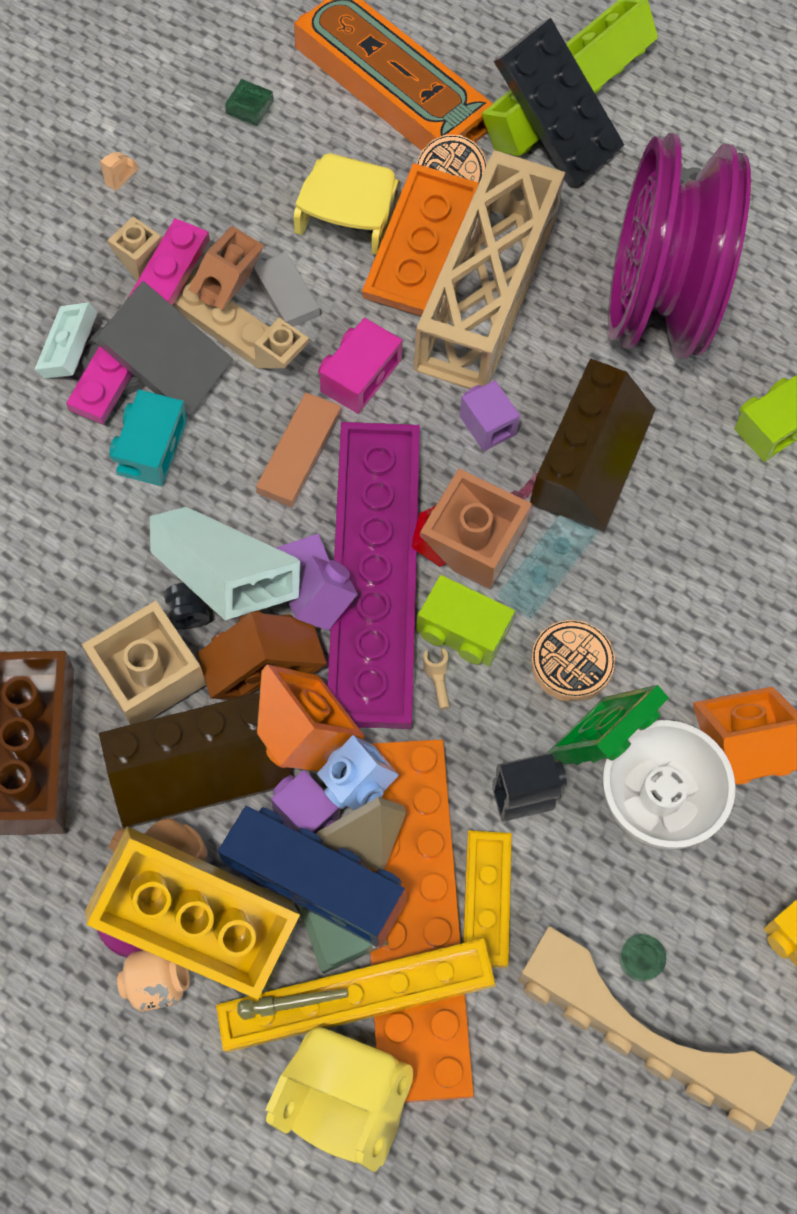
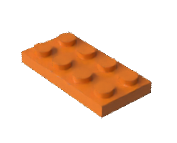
[362,163,479,316]

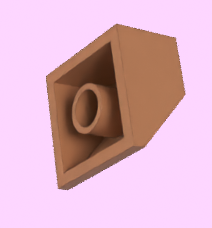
[420,468,532,590]

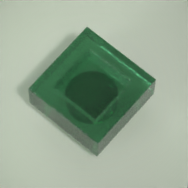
[225,79,274,126]

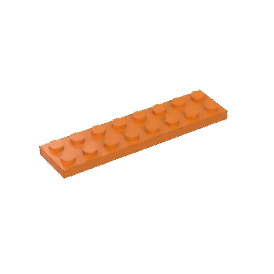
[365,739,474,1103]

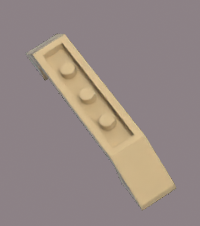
[107,216,309,368]

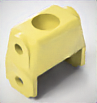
[294,153,401,255]
[265,1027,413,1172]

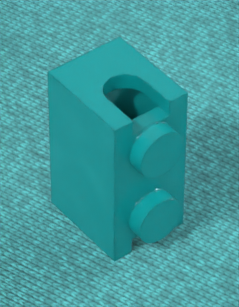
[109,389,188,487]

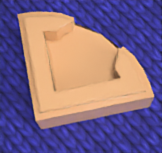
[100,152,138,191]

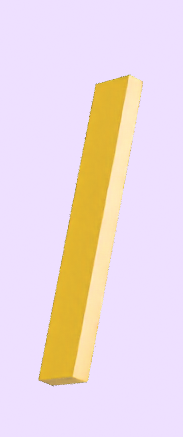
[216,938,496,1053]

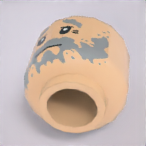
[117,950,190,1012]

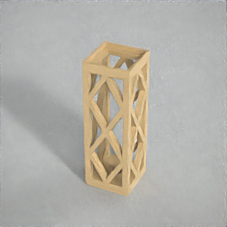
[413,150,565,389]

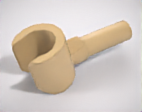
[423,648,450,710]

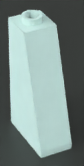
[150,507,300,620]

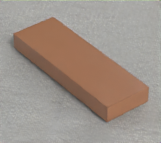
[256,392,341,508]

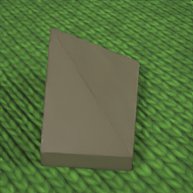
[315,797,406,871]

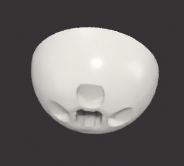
[603,720,735,850]

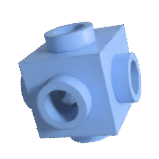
[317,735,399,810]

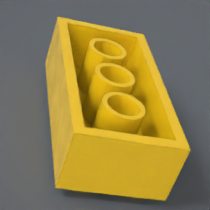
[85,827,300,999]

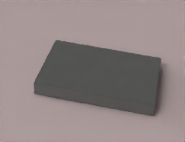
[93,281,233,417]

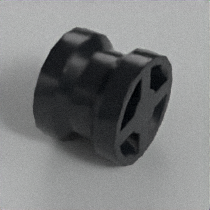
[164,582,209,630]

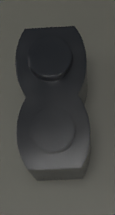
[492,752,567,822]

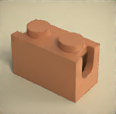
[188,226,265,310]

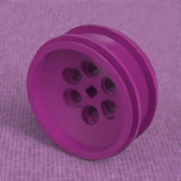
[608,133,751,359]

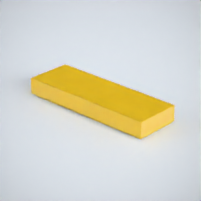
[463,830,512,968]

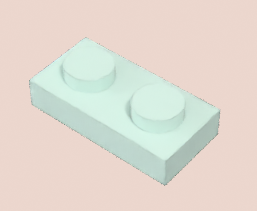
[35,302,98,378]

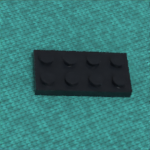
[493,18,625,188]

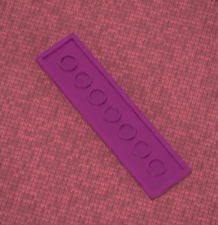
[328,422,420,729]

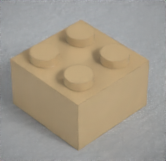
[81,600,206,725]

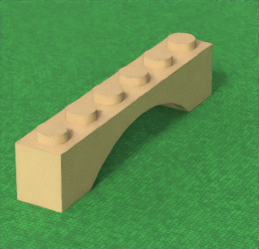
[518,926,796,1133]

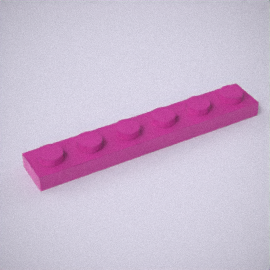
[66,218,210,425]

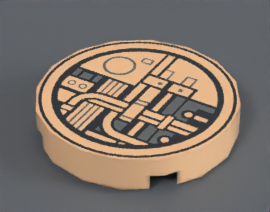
[416,135,488,182]
[531,620,615,702]

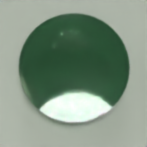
[619,934,666,982]

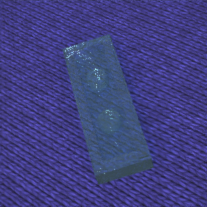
[498,515,600,620]

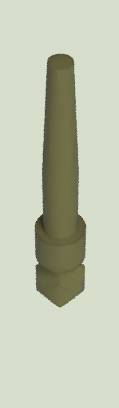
[237,989,348,1020]

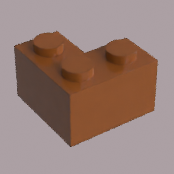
[197,611,327,700]

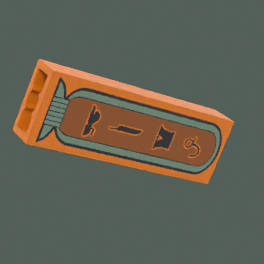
[294,0,493,151]

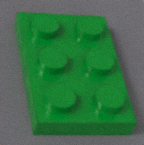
[547,685,669,765]

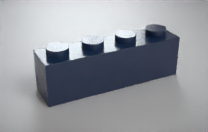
[217,805,407,949]

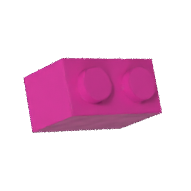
[318,317,403,414]

